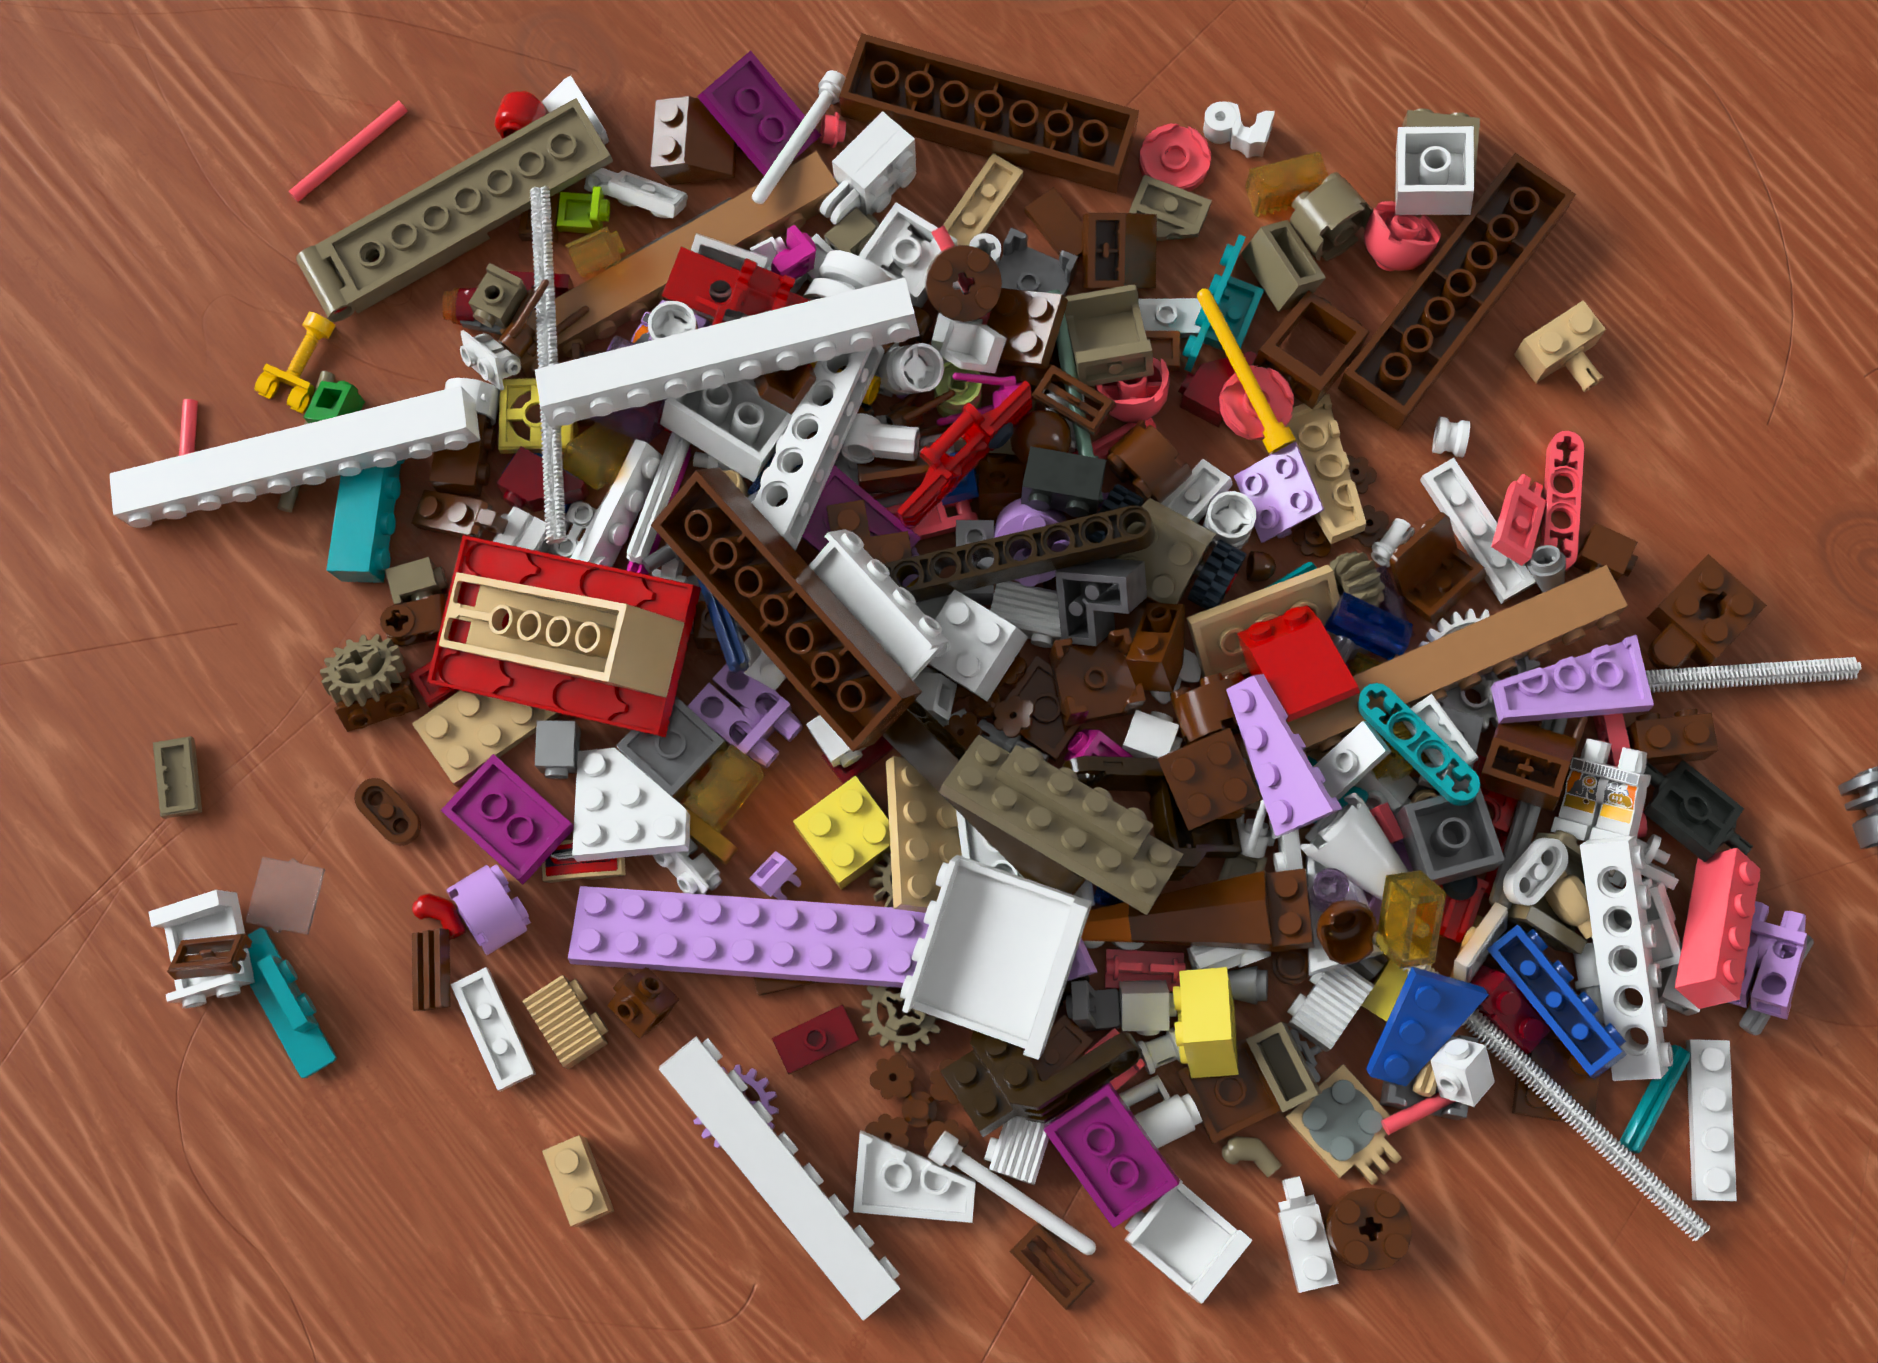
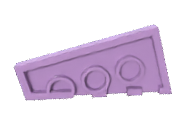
[1226,674,1343,836]

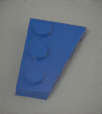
[1366,966,1489,1087]

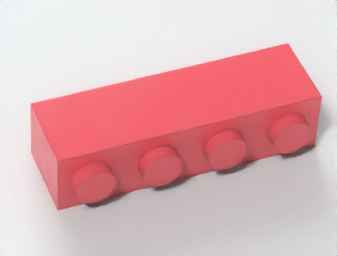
[1675,848,1760,1009]

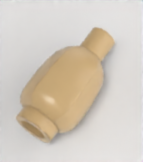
[1545,871,1593,939]

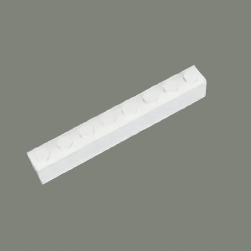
[659,1036,900,1321]

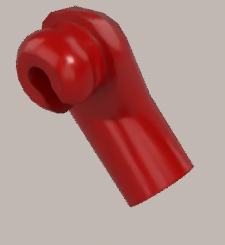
[412,893,466,940]

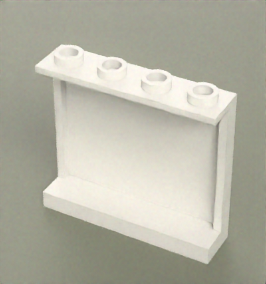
[745,529,949,681]
[900,855,1093,1060]

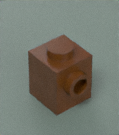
[1572,523,1638,582]

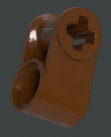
[380,594,448,647]

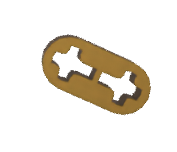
[682,805,738,865]

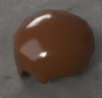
[1010,409,1072,465]
[1316,900,1379,965]

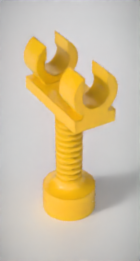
[254,312,336,414]

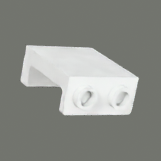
[149,890,255,1008]
[1124,1179,1253,1304]

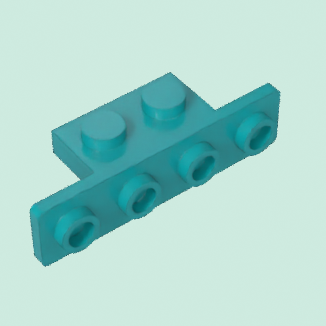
[1182,234,1264,372]
[247,928,337,1079]

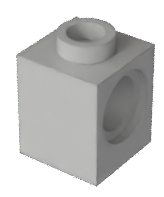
[535,721,581,779]

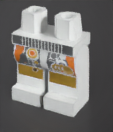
[1551,738,1651,841]

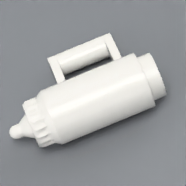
[1119,1075,1202,1149]

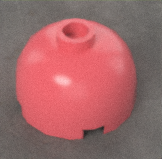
[1364,201,1441,271]
[1095,357,1170,423]

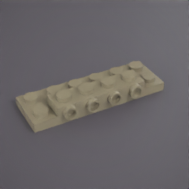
[939,735,1183,915]

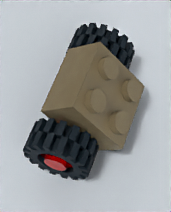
[1089,484,1247,610]

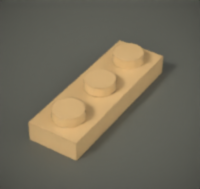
[943,153,1023,245]

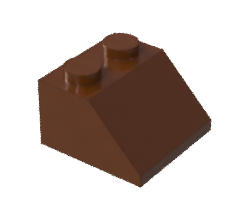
[651,96,737,185]

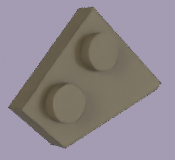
[1129,175,1212,241]

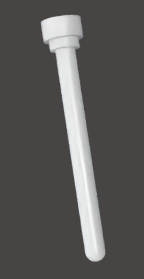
[752,70,846,204]
[928,1130,1096,1255]

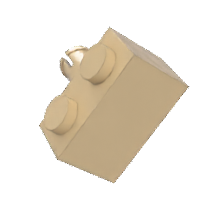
[1514,300,1606,392]

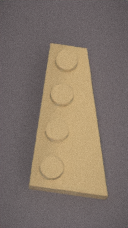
[1285,394,1366,544]

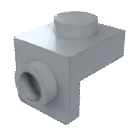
[1066,980,1121,1032]

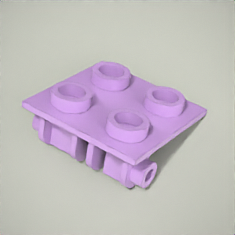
[1234,442,1325,543]

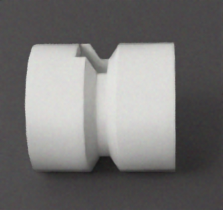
[648,301,699,340]
[878,343,944,395]
[1203,491,1256,549]

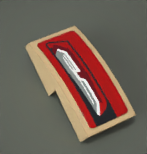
[542,840,626,883]

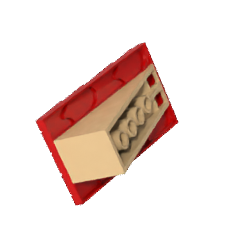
[427,535,701,738]

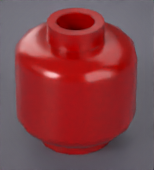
[494,91,546,139]

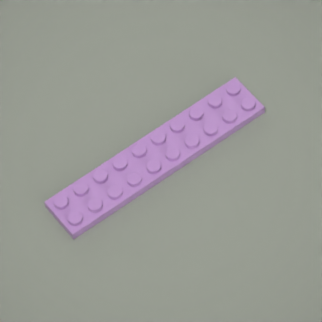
[568,886,929,988]

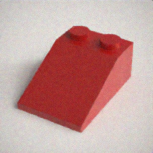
[1237,605,1360,722]

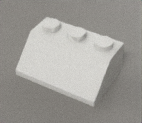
[660,379,791,483]

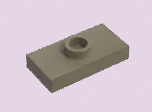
[153,736,202,819]

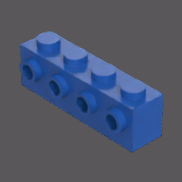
[1487,925,1627,1079]

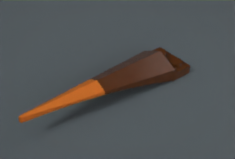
[1081,868,1315,952]

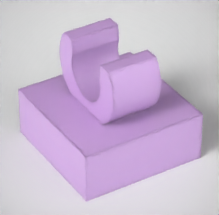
[749,851,801,900]

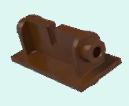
[334,675,420,732]

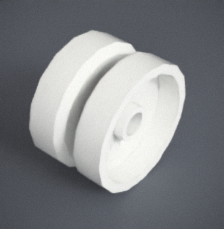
[803,250,892,300]

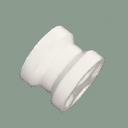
[1432,416,1470,458]

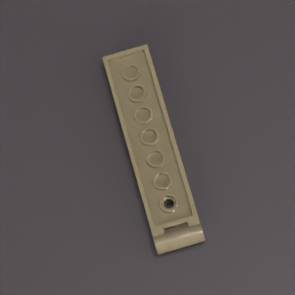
[296,98,613,322]

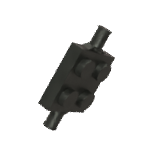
[1643,759,1753,862]

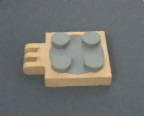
[1284,1064,1402,1185]

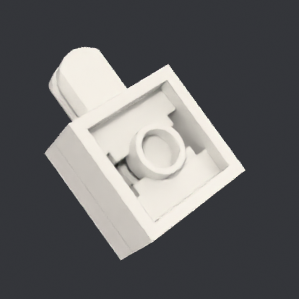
[820,111,916,225]
[858,202,964,308]

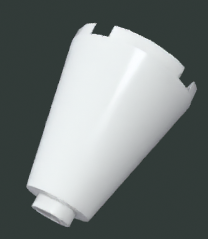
[1300,793,1410,901]

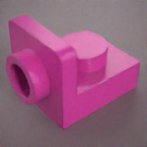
[771,225,816,280]
[1064,729,1133,761]

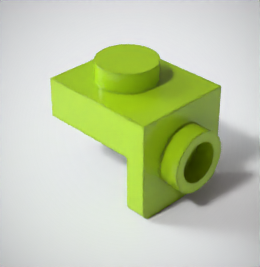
[556,186,610,234]

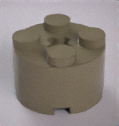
[1289,172,1373,261]

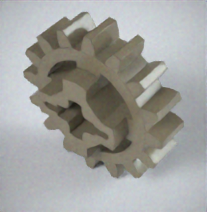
[320,634,406,707]
[861,985,943,1053]

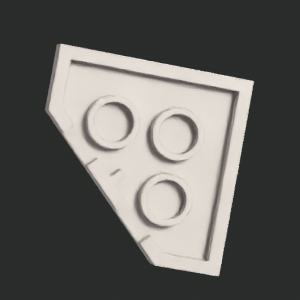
[572,747,690,862]

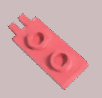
[1491,474,1546,566]

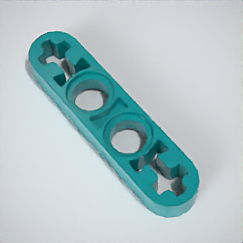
[1358,683,1480,806]

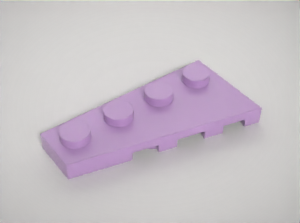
[1491,635,1654,724]

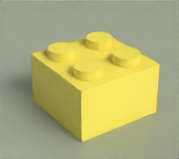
[793,776,891,890]
[1173,967,1239,1078]

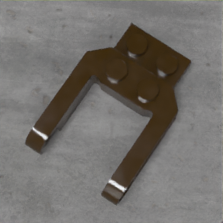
[1062,756,1242,881]
[940,975,1142,1137]

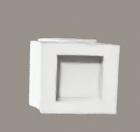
[1203,101,1275,158]

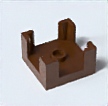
[1048,628,1146,726]

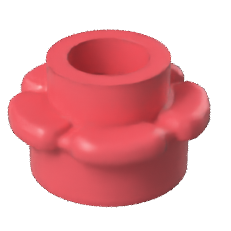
[820,112,846,148]

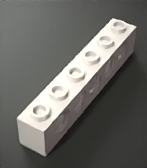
[751,345,885,551]
[1580,836,1673,1081]

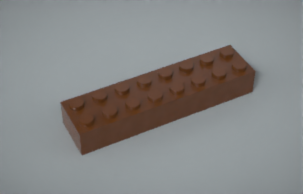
[839,33,1139,194]
[1338,153,1576,431]
[651,467,922,752]

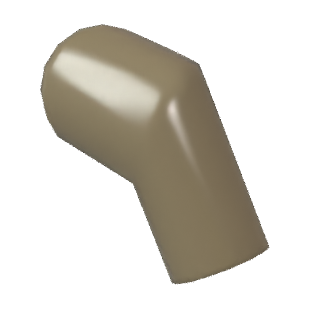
[1222,1136,1282,1178]

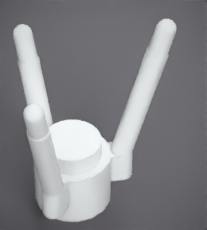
[1236,758,1275,858]

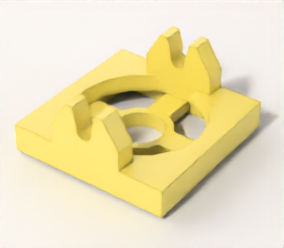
[498,378,579,454]

